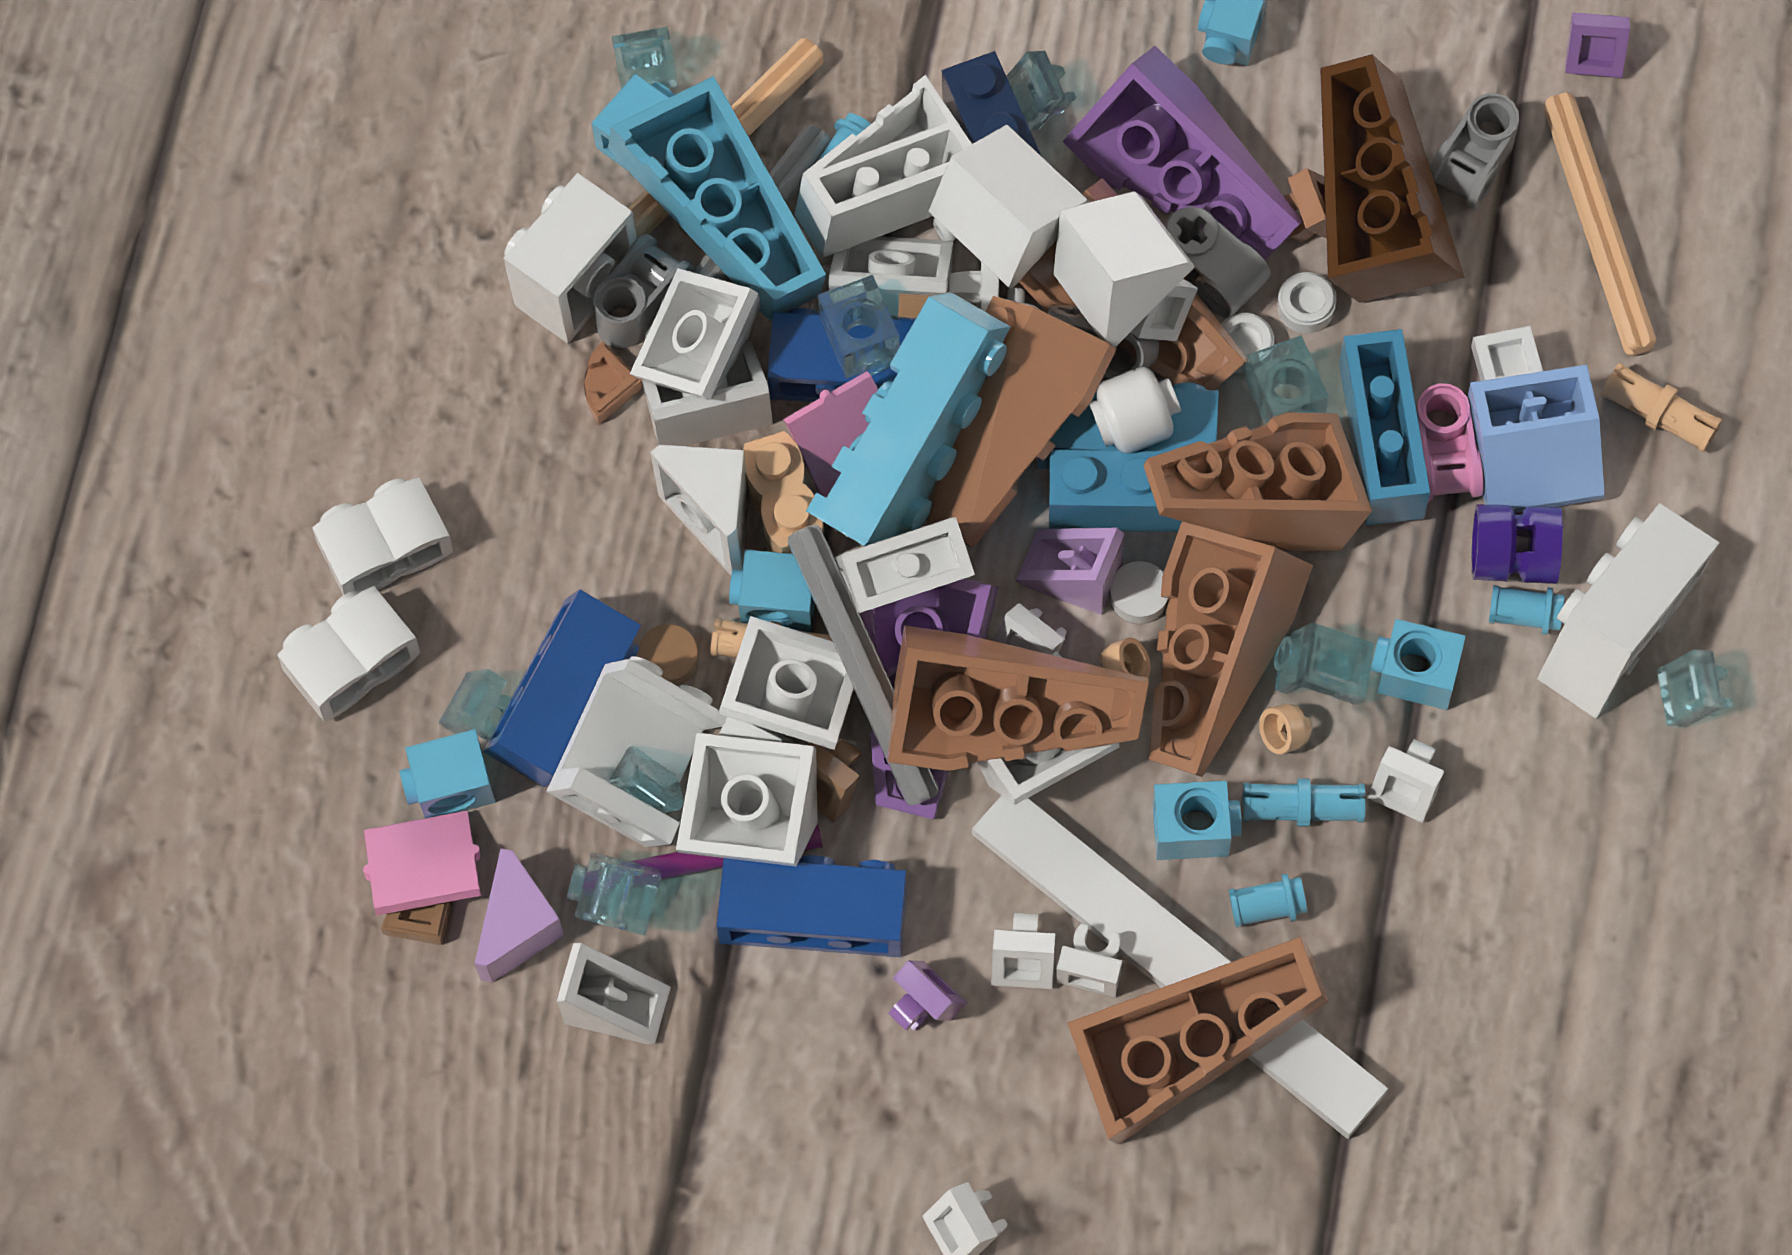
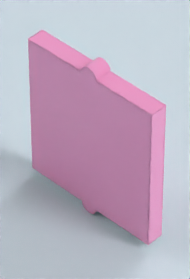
[783,371,878,497]
[363,810,481,916]

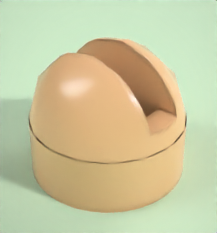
[1099,638,1151,678]
[1259,704,1313,755]

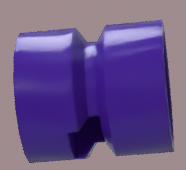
[1471,504,1563,584]

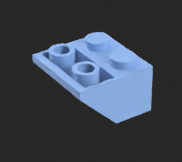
[1467,364,1605,513]

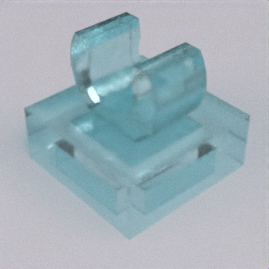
[611,26,678,89]
[1006,50,1077,131]
[1657,649,1733,728]
[438,669,511,741]

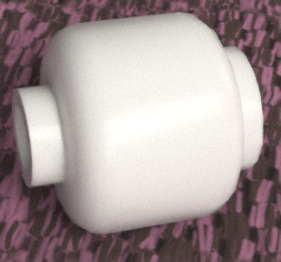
[1089,367,1182,454]

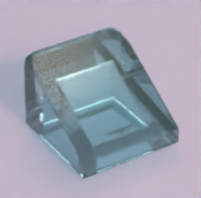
[609,746,684,813]

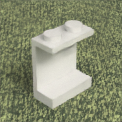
[835,517,975,613]
[546,656,727,847]

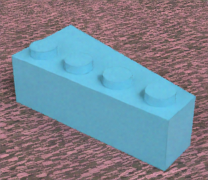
[608,76,826,321]
[806,293,1011,546]

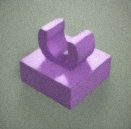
[1565,12,1630,78]
[888,960,967,1031]

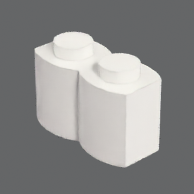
[312,478,453,595]
[277,586,420,722]

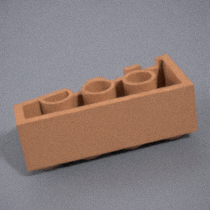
[1067,937,1329,1144]

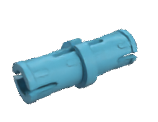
[1242,778,1365,827]

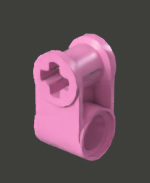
[1416,383,1483,502]

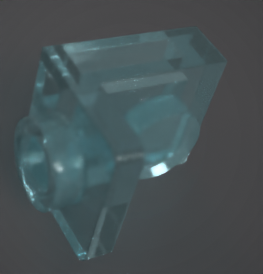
[1274,622,1374,704]

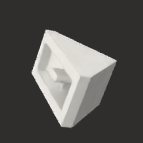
[557,943,671,1044]

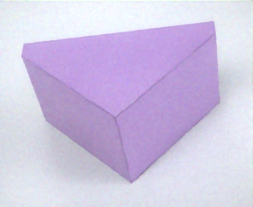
[1016,528,1125,615]
[475,849,564,983]

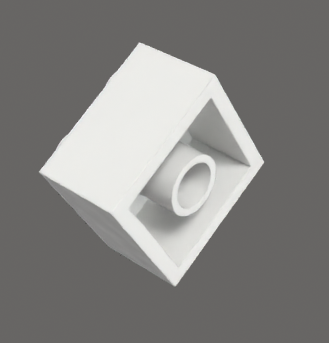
[503,173,637,344]

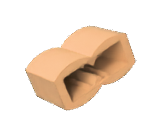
[743,431,824,554]

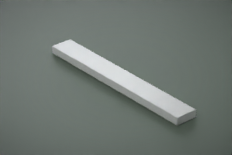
[972,796,1388,1139]

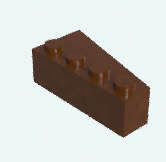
[1320,54,1465,303]

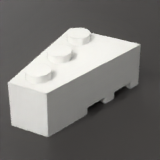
[795,75,972,258]
[1537,503,1720,719]

